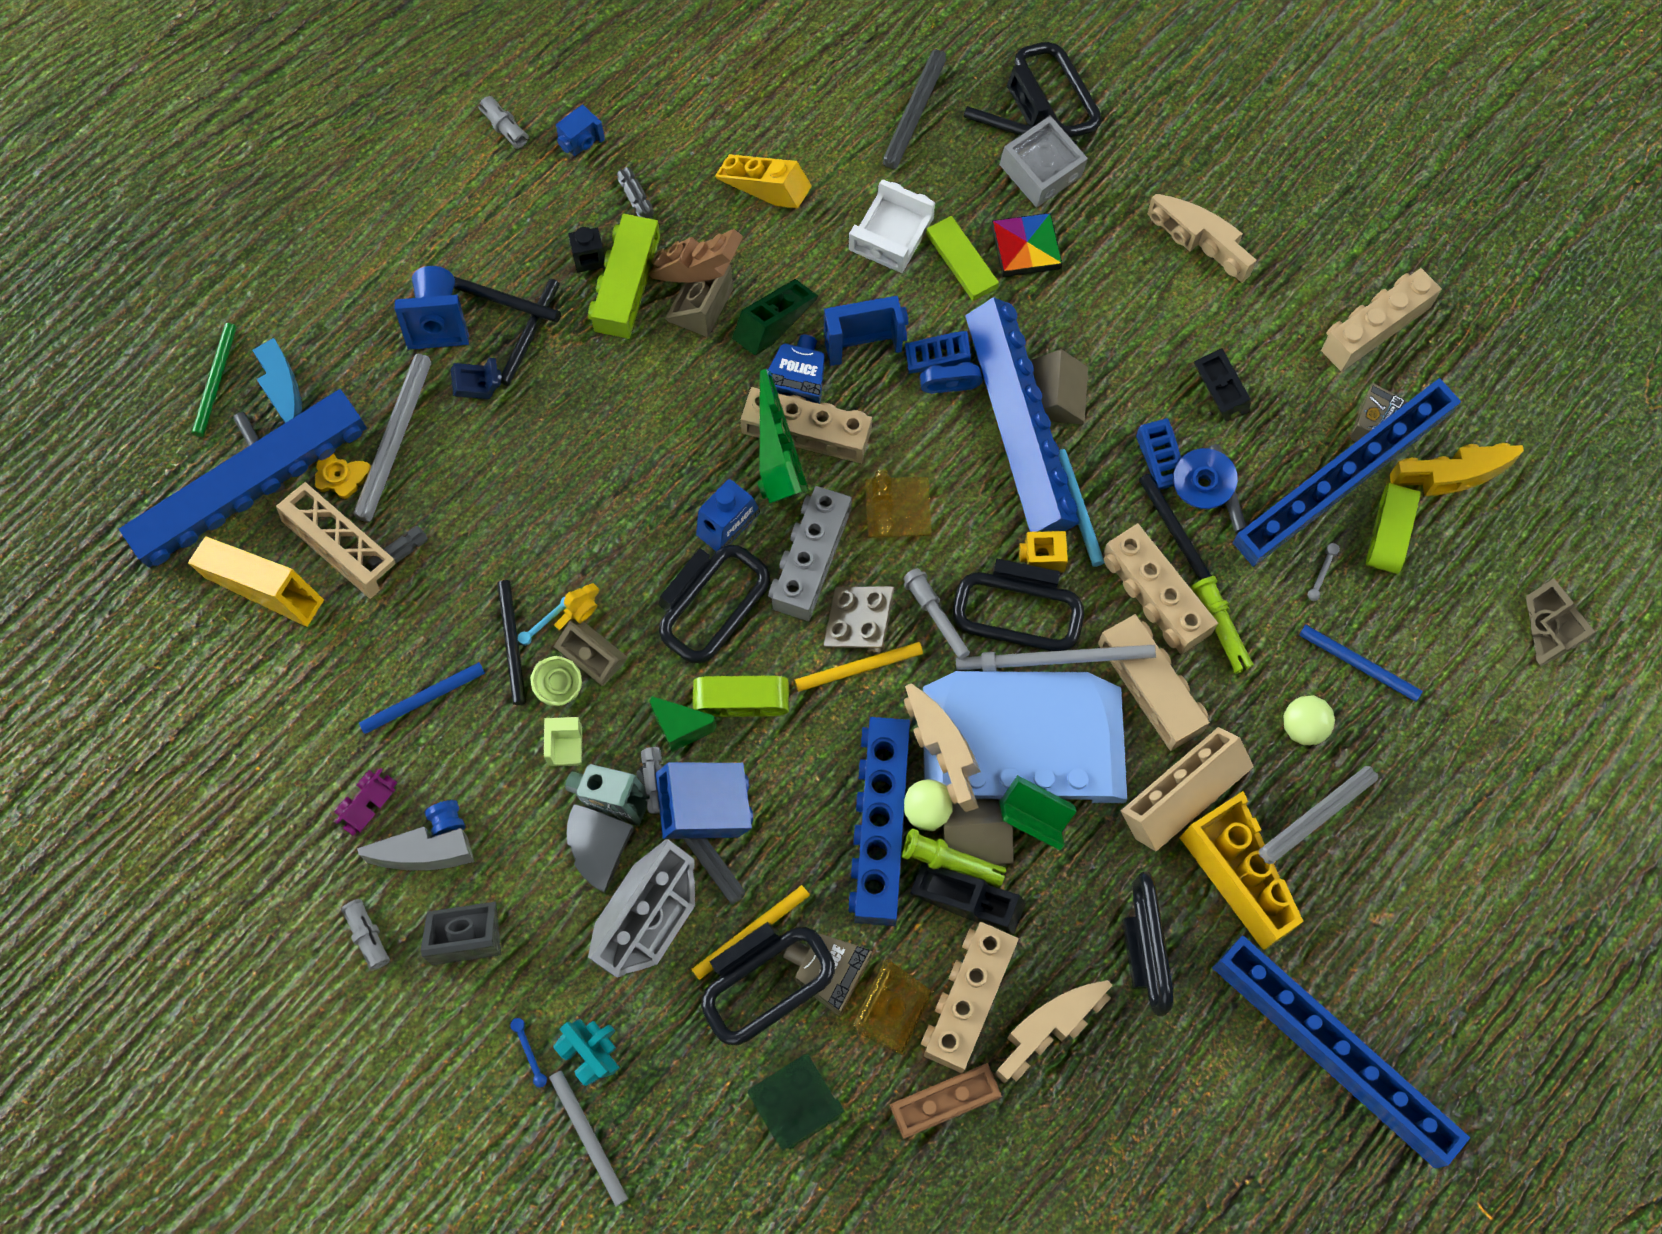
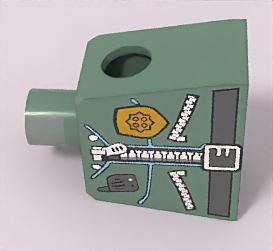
[565,764,650,826]

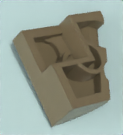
[1526,578,1596,667]

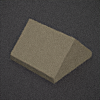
[665,264,733,337]
[1030,349,1088,425]
[940,799,1013,869]

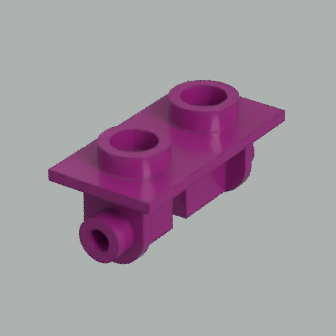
[333,768,397,836]

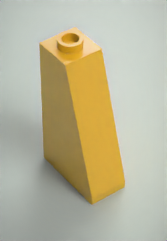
[188,536,324,627]

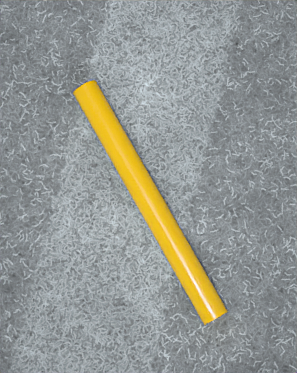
[794,642,923,692]
[691,885,810,980]

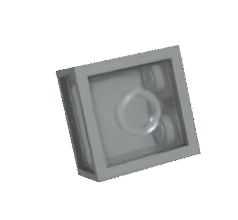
[999,116,1088,208]

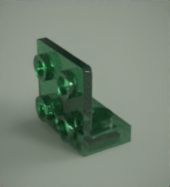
[748,1054,845,1155]

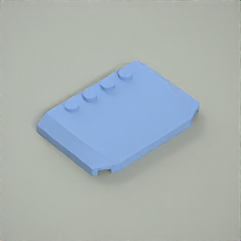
[923,671,1127,803]

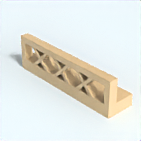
[276,482,396,599]

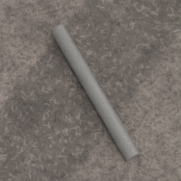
[549,1071,628,1207]

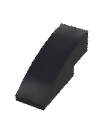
[910,862,1026,935]

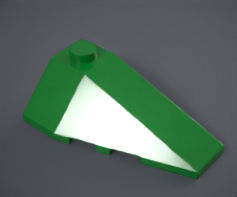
[758,369,809,503]

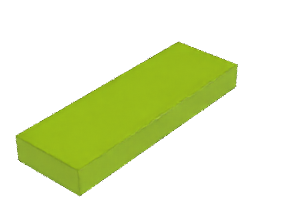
[926,216,999,301]

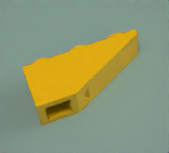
[715,154,812,208]

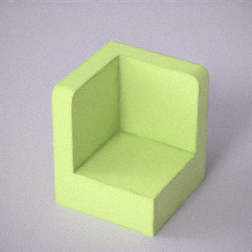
[544,717,582,766]

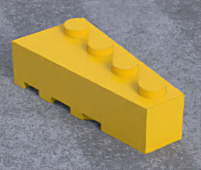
[1180,791,1304,951]

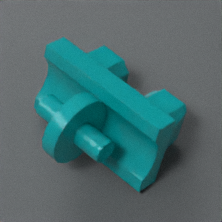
[553,1019,620,1086]

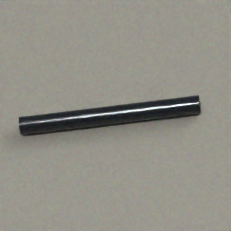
[964,106,1078,145]
[454,276,561,323]
[501,279,560,386]
[1139,474,1212,580]
[497,580,526,705]

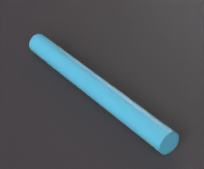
[1059,449,1104,567]

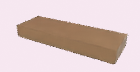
[889,1063,1002,1140]

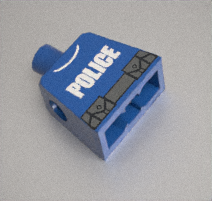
[768,334,824,404]
[696,479,760,551]

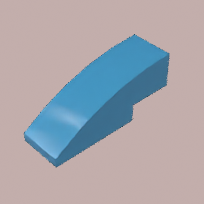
[252,338,302,423]

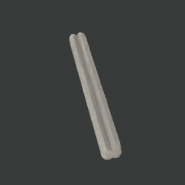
[1259,766,1378,864]

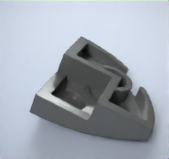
[567,804,634,893]

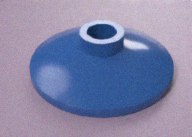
[1173,448,1238,509]

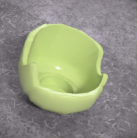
[530,656,582,706]
[1283,695,1335,746]
[904,779,953,831]

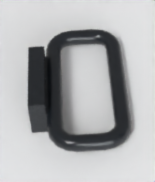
[1007,42,1102,138]
[658,545,770,664]
[953,558,1084,651]
[1122,872,1173,1017]
[701,922,835,1045]

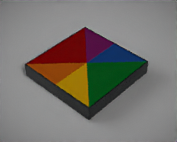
[991,213,1063,277]

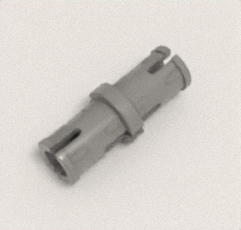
[478,96,529,149]
[341,899,390,971]

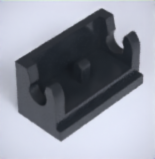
[1194,348,1251,421]

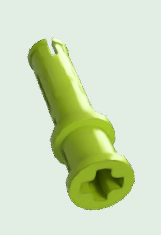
[1190,576,1254,674]
[901,828,1006,888]

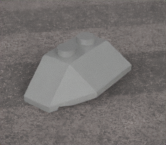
[588,839,695,978]

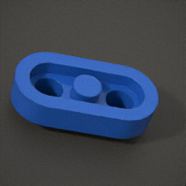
[920,362,983,394]

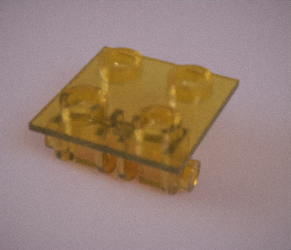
[865,470,932,538]

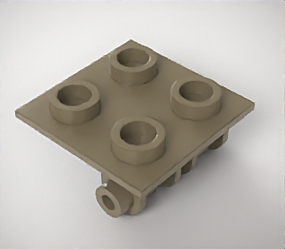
[823,586,894,655]

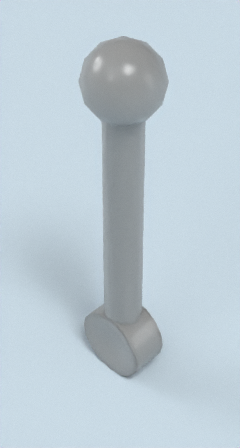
[1307,543,1340,601]

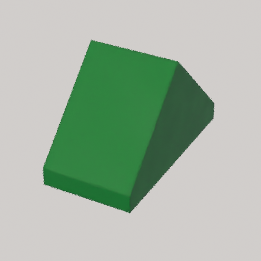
[650,696,716,752]

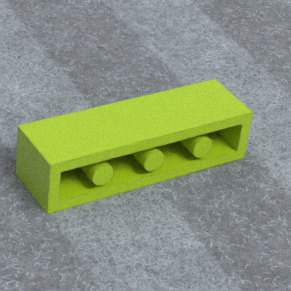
[588,213,660,339]

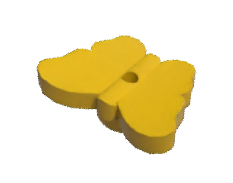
[315,453,371,499]
[554,583,600,630]

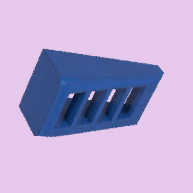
[905,331,971,373]
[1136,418,1181,490]

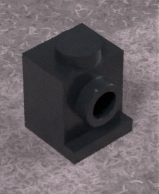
[568,227,605,273]

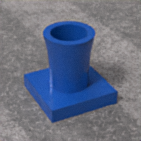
[395,266,469,350]

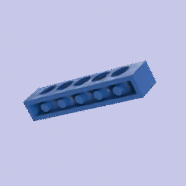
[848,717,910,926]

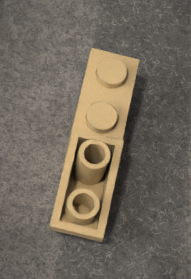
[1147,194,1257,283]
[904,684,981,812]
[994,980,1112,1084]

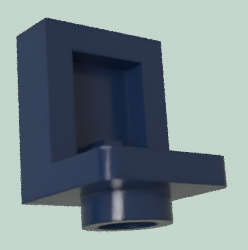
[451,358,502,399]

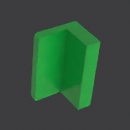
[999,775,1077,850]

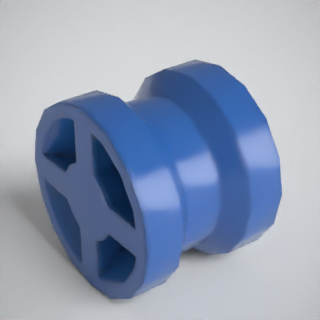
[424,800,466,837]

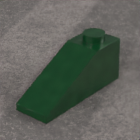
[732,279,818,356]

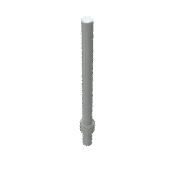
[956,645,1156,671]

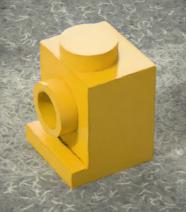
[1019,531,1068,573]

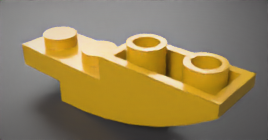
[1390,443,1524,496]

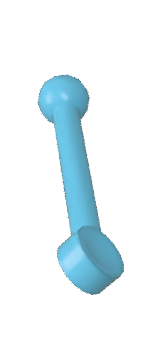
[518,597,566,646]

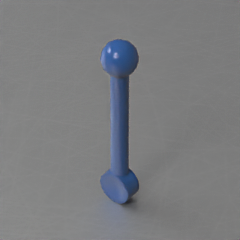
[510,1018,547,1088]

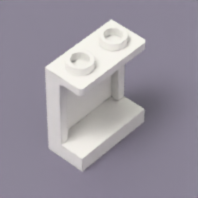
[849,179,935,273]

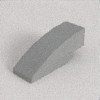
[357,827,475,870]

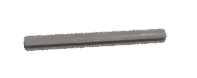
[354,353,431,522]

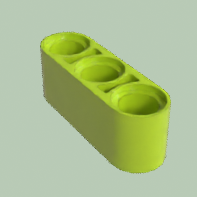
[1366,482,1420,575]
[693,676,789,717]

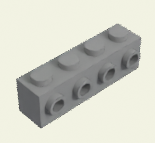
[768,486,852,622]

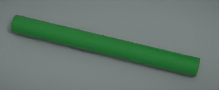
[191,323,237,437]

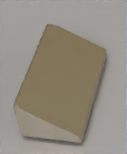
[553,620,628,686]

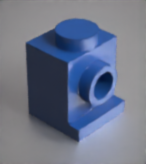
[556,104,605,156]

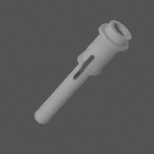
[903,568,970,660]

